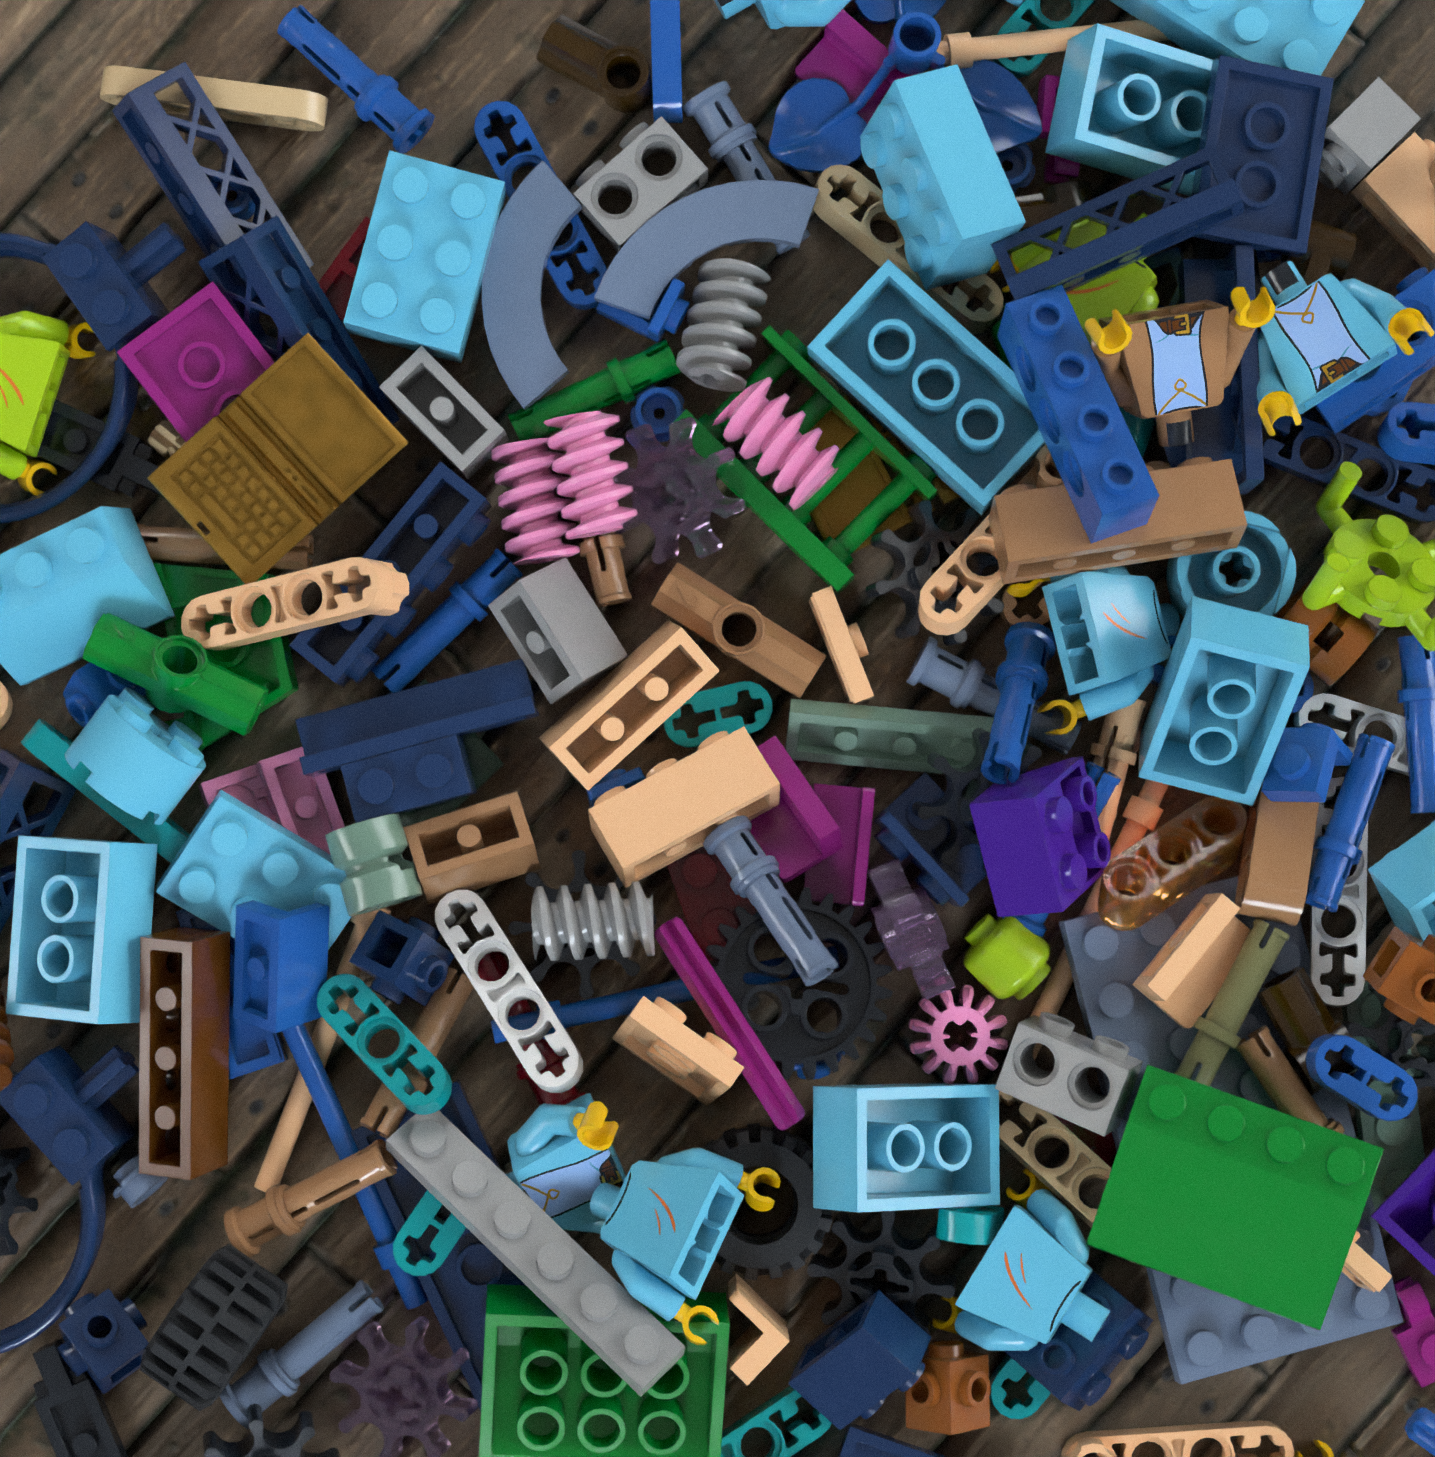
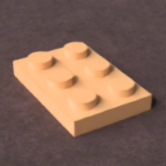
[612,996,744,1106]

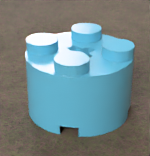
[1166,511,1296,617]
[65,687,206,825]

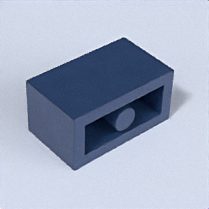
[340,734,477,823]
[788,1290,931,1430]

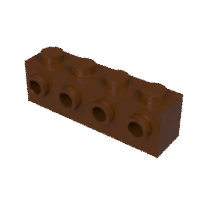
[139,927,230,1180]

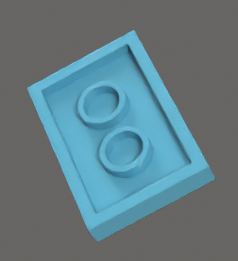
[156,789,352,950]

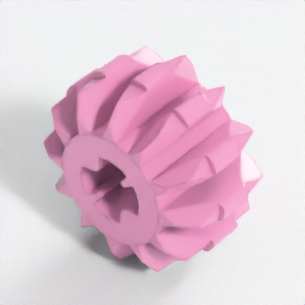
[908,984,1008,1084]

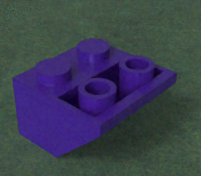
[969,756,1111,917]

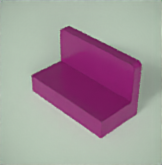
[795,9,916,124]
[750,735,843,883]
[803,783,875,906]

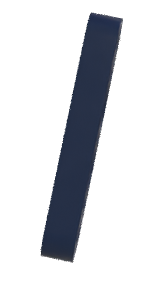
[1263,416,1435,525]

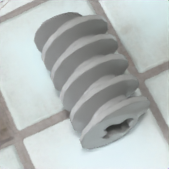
[676,258,771,392]
[531,881,655,961]

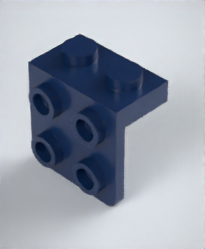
[1004,1271,1154,1411]

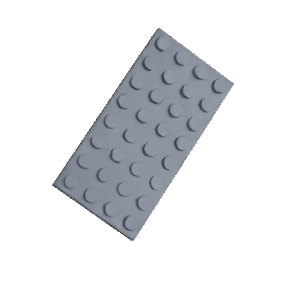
[1058,875,1403,1384]

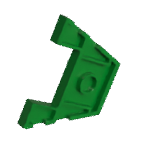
[153,563,299,751]

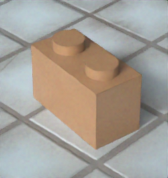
[403,791,541,905]

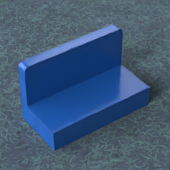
[233,900,330,1034]

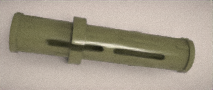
[1174,918,1290,1086]

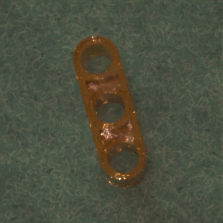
[1097,796,1247,931]

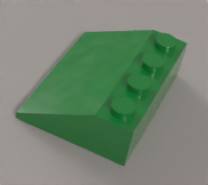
[1086,1064,1384,1331]
[479,1284,730,1457]

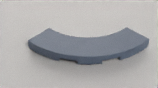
[482,160,582,410]
[594,180,819,320]

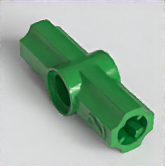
[83,613,269,736]

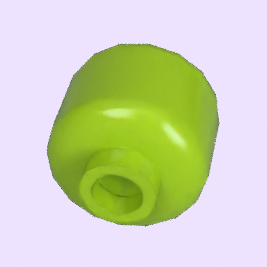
[963,913,1051,1001]

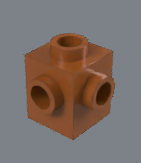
[1363,926,1435,1025]
[905,1340,991,1435]

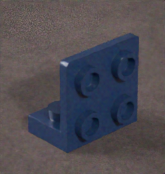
[873,772,987,907]

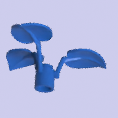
[768,0,1042,173]

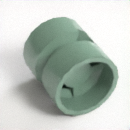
[325,813,423,916]

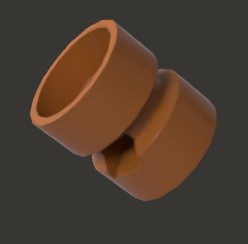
[1275,576,1379,686]

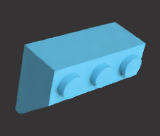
[0,506,175,686]

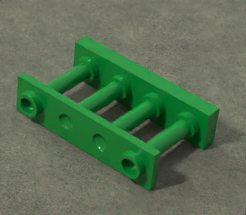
[670,325,938,595]

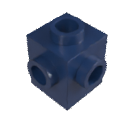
[349,910,455,1007]
[57,1288,149,1394]

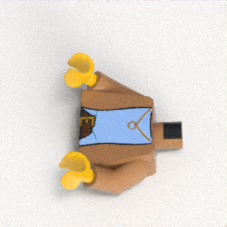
[1084,287,1275,447]

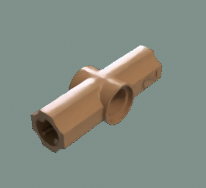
[651,562,827,699]

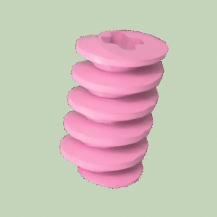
[712,377,839,510]
[543,411,638,539]
[491,438,580,565]

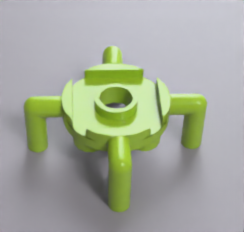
[1302,462,1435,651]

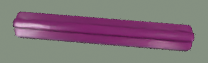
[654,917,805,1131]

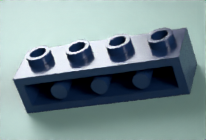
[289,461,492,687]

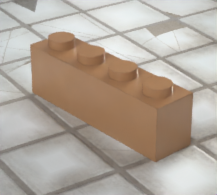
[989,457,1247,584]

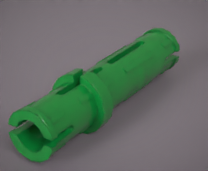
[508,338,681,441]

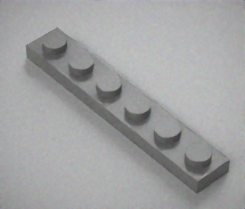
[386,1110,685,1397]

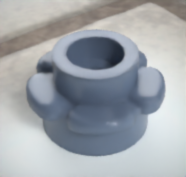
[113,1154,168,1208]

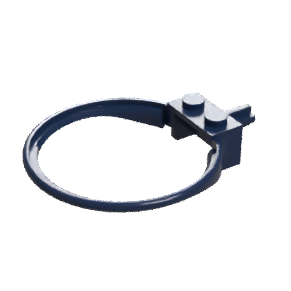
[0,221,186,524]
[0,1045,139,1354]

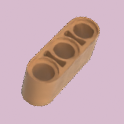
[1235,780,1319,926]

